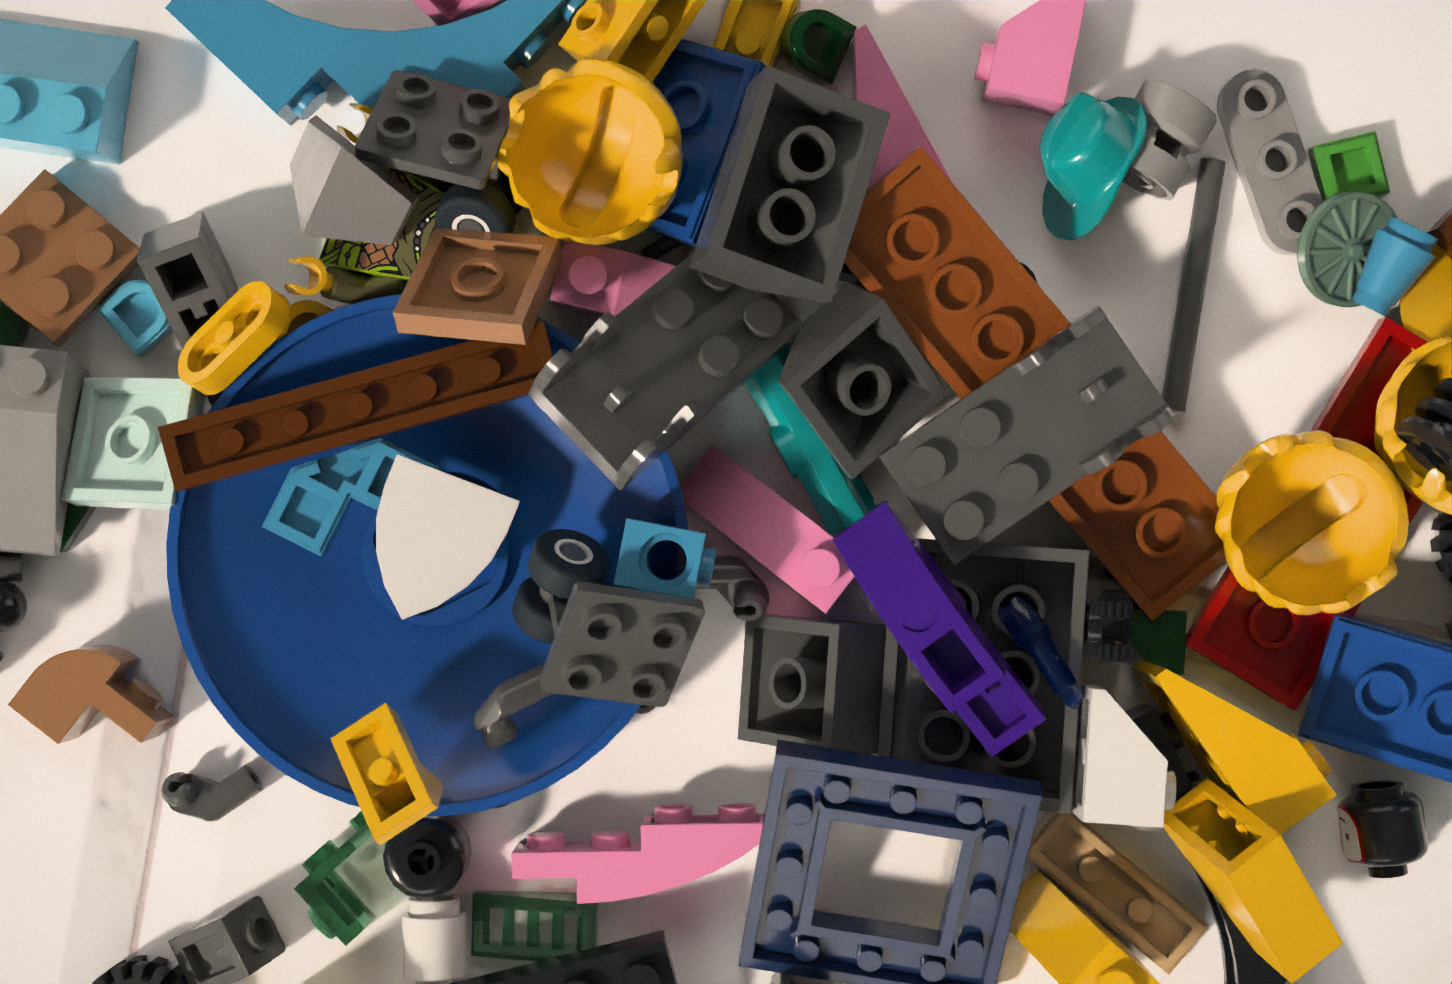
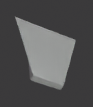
[290,115,419,245]

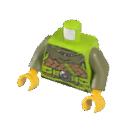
[284,103,450,304]

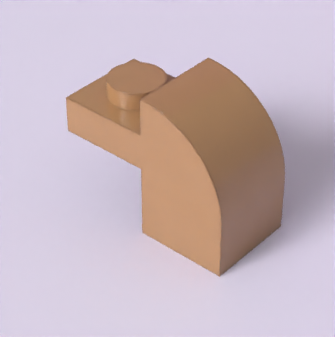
[8,645,174,744]

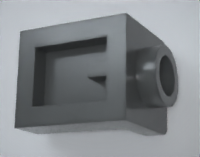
[168,896,285,984]

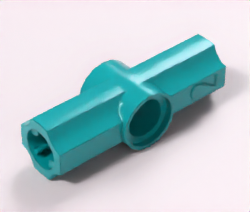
[745,345,876,535]

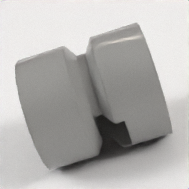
[1122,80,1217,201]

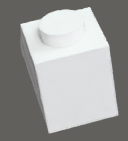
[1072,683,1176,828]

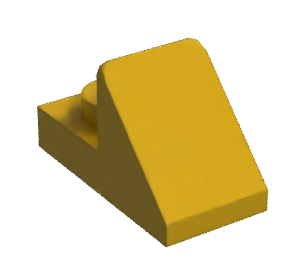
[330,703,444,845]

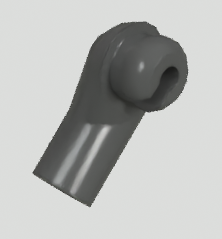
[474,662,554,749]

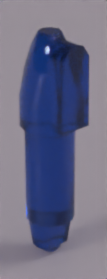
[998,596,1083,709]

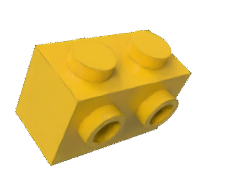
[558,0,707,82]

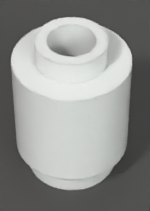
[402,894,467,984]

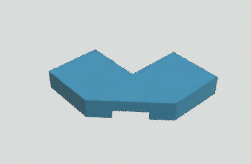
[262,438,442,556]

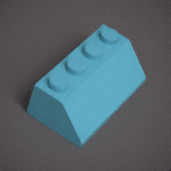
[0,19,138,165]

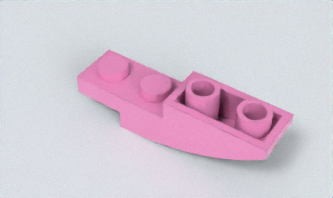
[511,803,764,904]

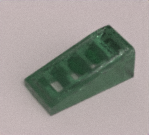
[471,890,600,962]

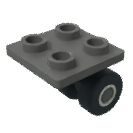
[355,70,523,233]
[512,529,705,707]

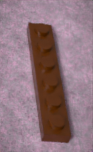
[158,321,554,492]

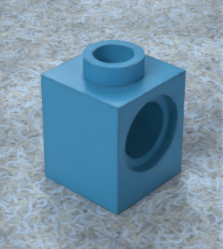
[613,518,717,598]

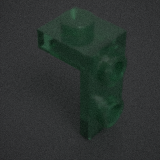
[294,811,376,946]

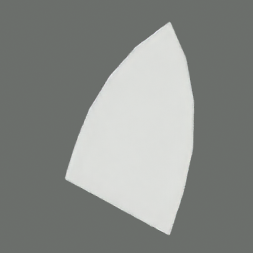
[376,455,520,620]

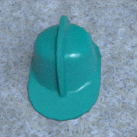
[1039,92,1148,241]

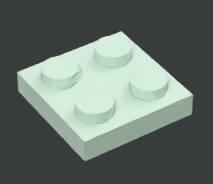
[61,377,206,510]

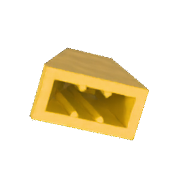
[1163,778,1343,984]
[1009,867,1160,984]

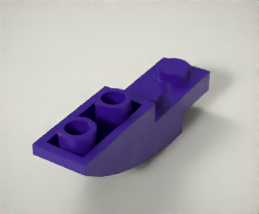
[833,499,1046,757]

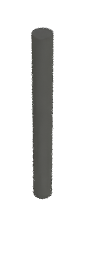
[1162,158,1226,412]

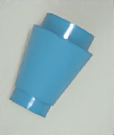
[1352,216,1438,317]

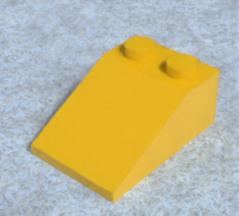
[1131,659,1337,835]

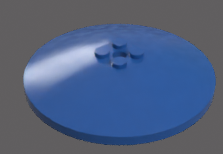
[166,294,689,816]

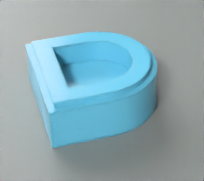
[95,280,172,357]

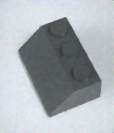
[689,65,891,303]

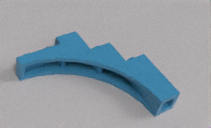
[165,0,587,126]

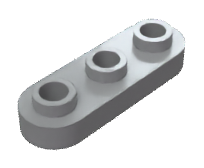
[1217,69,1323,256]

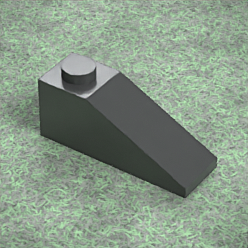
[137,211,239,406]

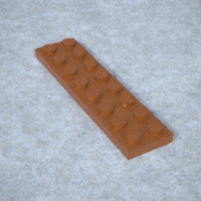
[844,145,1226,621]

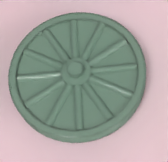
[1297,191,1398,307]

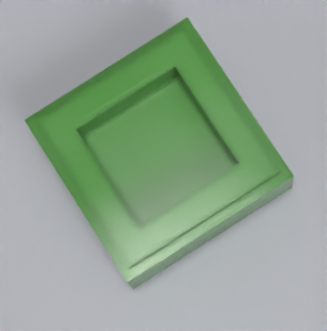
[1308,131,1390,201]

